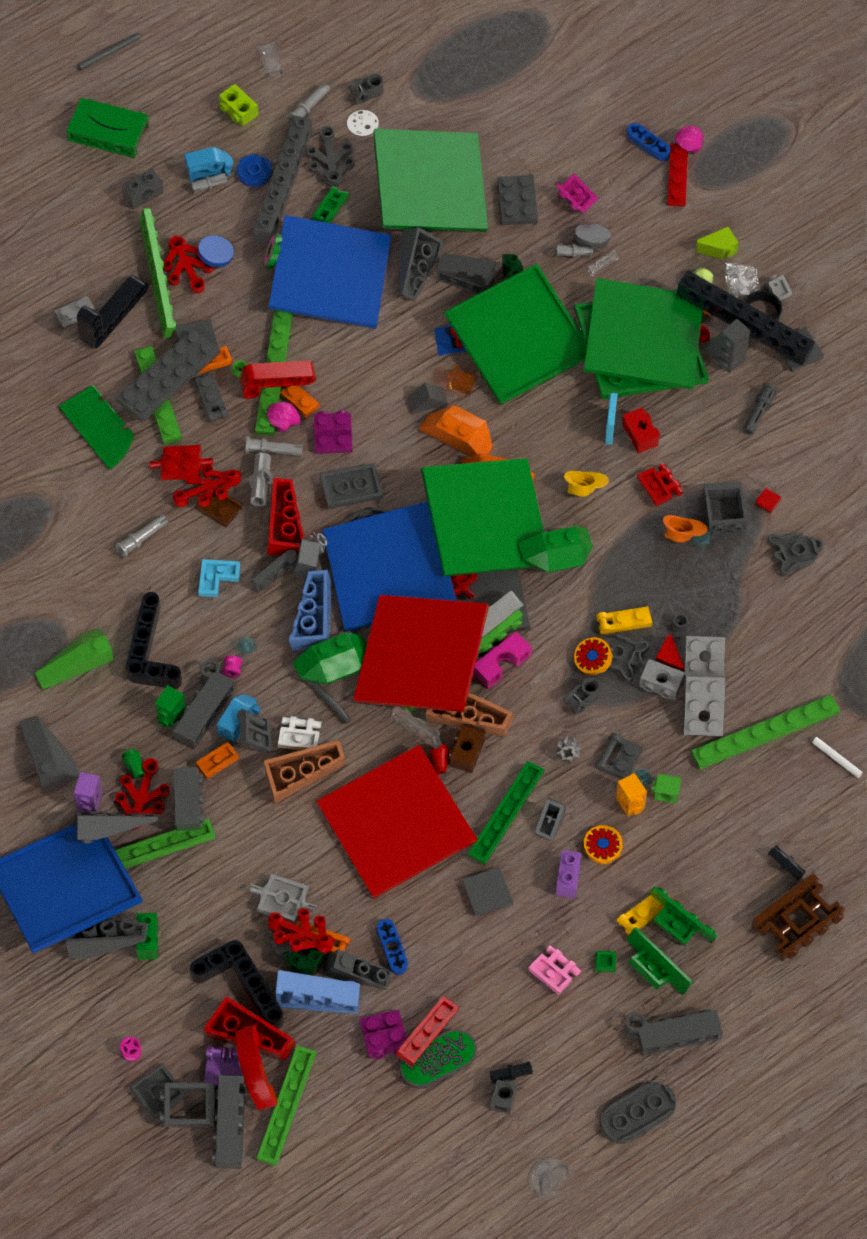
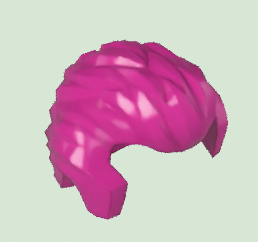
[675,126,704,154]
[267,402,300,432]

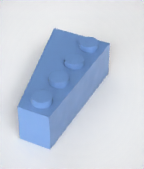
[289,570,331,651]
[276,970,360,1014]

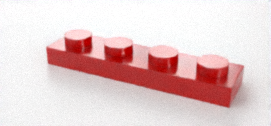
[667,143,688,207]
[396,996,459,1066]

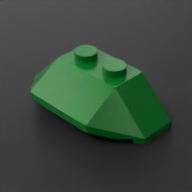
[518,526,593,573]
[292,633,367,684]

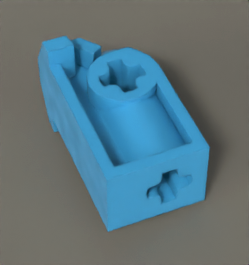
[185,147,234,182]
[217,695,260,744]

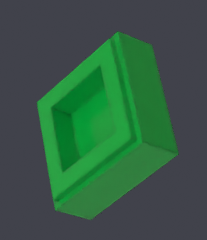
[595,951,616,973]

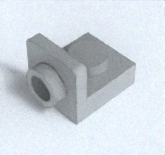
[763,275,793,301]

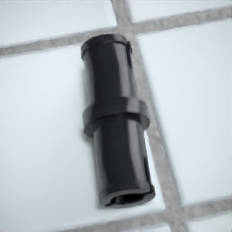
[768,845,806,881]
[490,1061,533,1084]

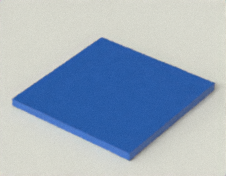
[268,215,391,329]
[322,501,456,632]
[0,823,143,954]

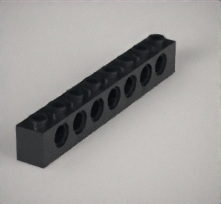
[676,270,815,366]

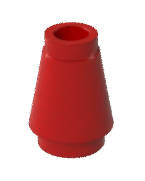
[430,744,449,774]

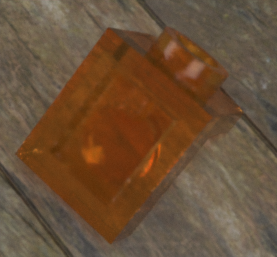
[447,365,477,395]

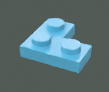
[198,559,241,597]

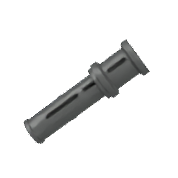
[743,383,778,435]

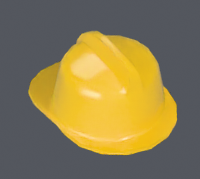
[564,470,609,497]

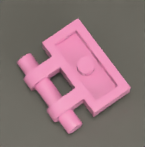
[528,945,581,995]

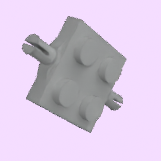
[250,874,317,924]

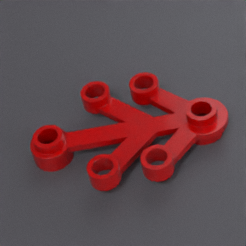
[163,235,213,294]
[173,465,242,507]
[115,758,170,830]
[268,908,335,953]

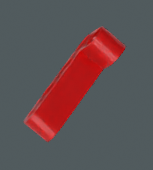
[240,361,316,399]

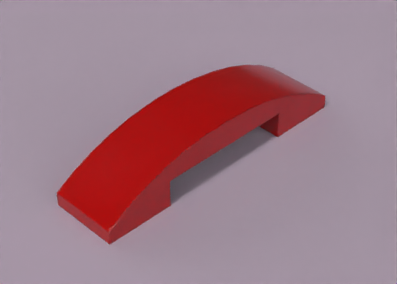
[236,1025,278,1111]

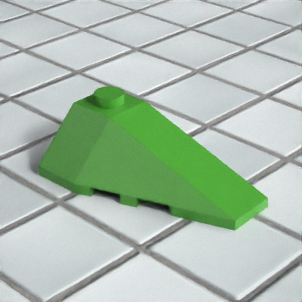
[35,628,114,690]

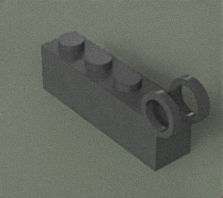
[173,659,235,750]
[625,1009,723,1056]

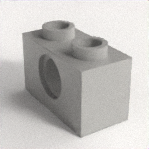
[639,659,685,700]

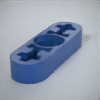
[627,123,670,161]
[377,919,408,975]

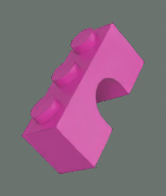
[473,632,532,689]

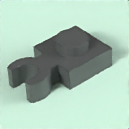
[267,928,294,960]

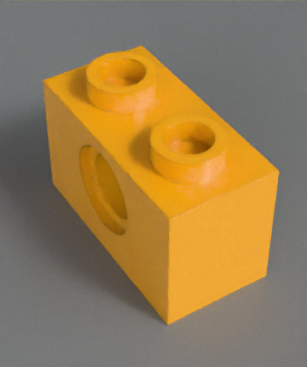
[616,773,647,817]

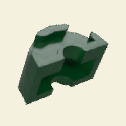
[502,254,523,279]
[283,948,324,976]

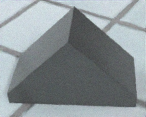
[407,383,448,414]
[292,539,320,578]
[535,797,566,841]

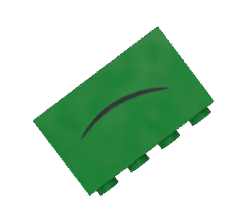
[67,98,149,158]

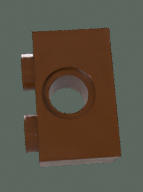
[448,725,485,774]

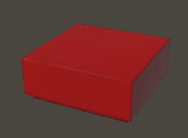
[755,488,781,513]

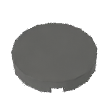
[574,223,610,249]

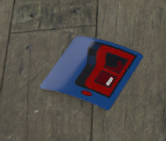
[434,326,467,356]

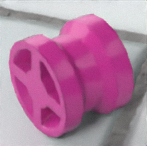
[221,655,243,678]
[120,1037,142,1062]

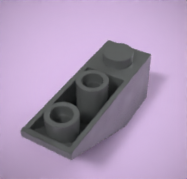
[324,949,391,990]

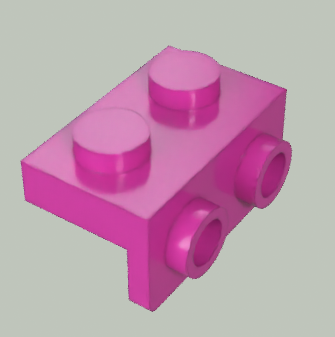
[556,174,599,214]

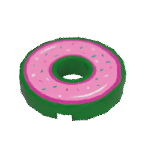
[263,233,282,269]

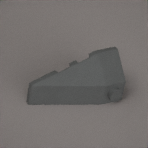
[400,227,444,301]
[19,716,79,790]
[76,811,158,843]
[65,917,148,959]

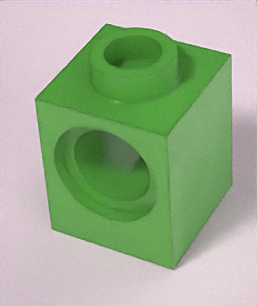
[651,774,681,804]

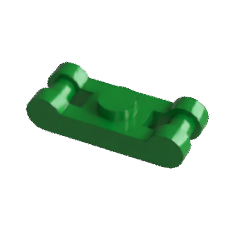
[312,186,350,224]

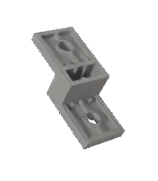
[684,636,725,736]

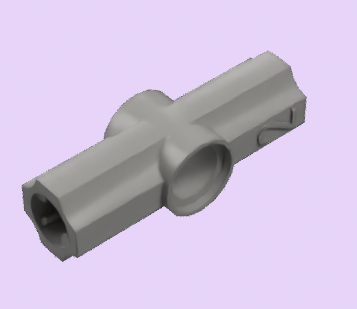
[248,452,273,507]

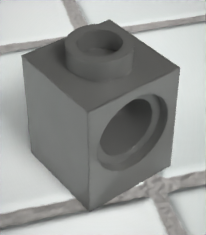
[490,1080,517,1115]

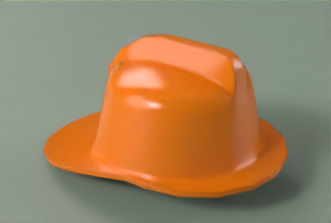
[663,515,708,543]

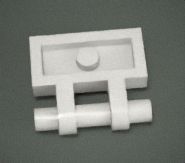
[278,716,322,750]

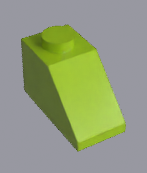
[695,227,739,260]

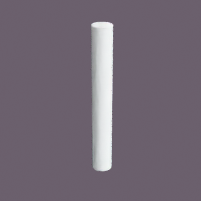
[812,737,863,778]

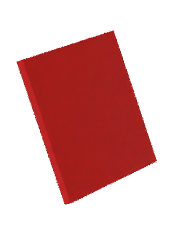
[353,595,489,712]
[317,744,477,899]

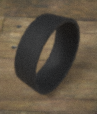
[744,290,782,320]

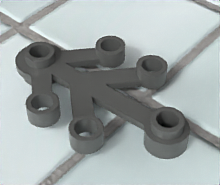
[306,126,355,187]

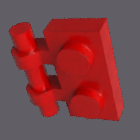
[637,463,684,507]

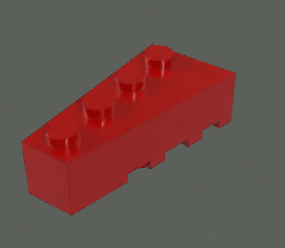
[267,477,304,556]
[203,996,296,1061]

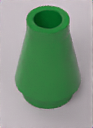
[122,748,145,779]

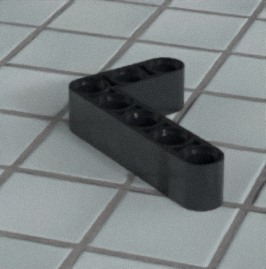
[77,275,148,349]
[126,592,182,689]
[190,940,284,1029]

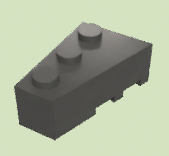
[436,253,496,294]
[704,319,750,372]
[174,767,205,831]

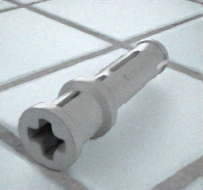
[287,83,330,123]
[245,436,303,457]
[115,514,168,558]

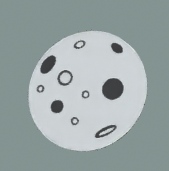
[347,110,379,136]

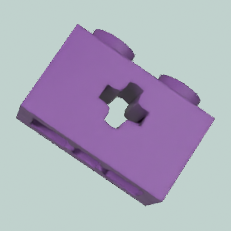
[74,772,103,811]
[556,850,582,899]

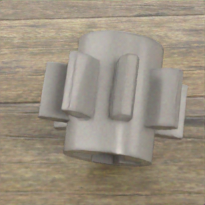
[305,532,327,556]
[557,736,581,762]

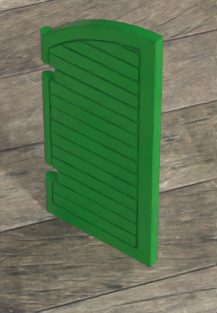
[59,385,135,470]

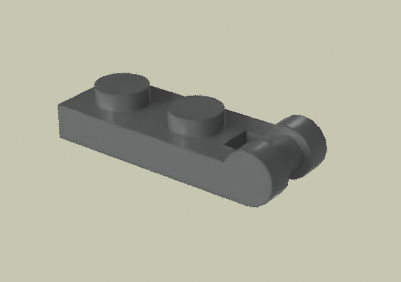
[195,374,228,422]
[252,549,297,593]

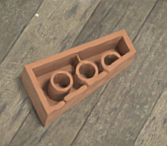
[425,693,514,737]
[263,740,345,804]

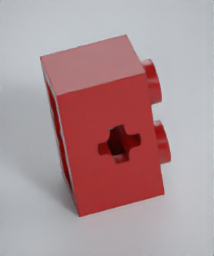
[622,407,660,454]

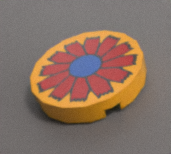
[574,637,613,676]
[583,825,623,864]

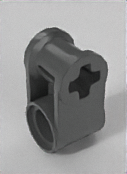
[349,74,384,104]
[563,678,599,715]

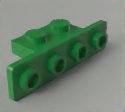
[649,886,718,946]
[627,927,693,995]

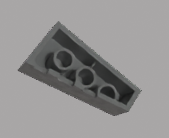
[212,1075,246,1169]

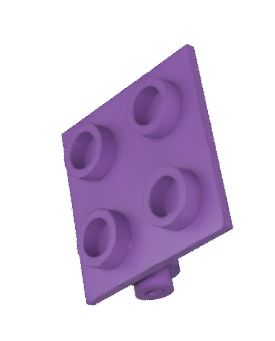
[204,1046,243,1086]

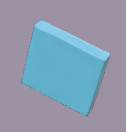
[605,393,617,445]

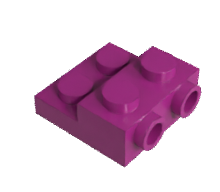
[314,410,353,454]
[359,1010,407,1059]

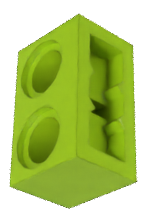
[219,84,259,127]

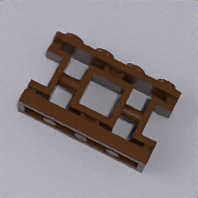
[751,873,845,961]

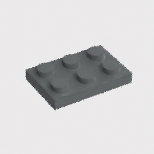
[498,175,538,225]
[320,463,383,509]

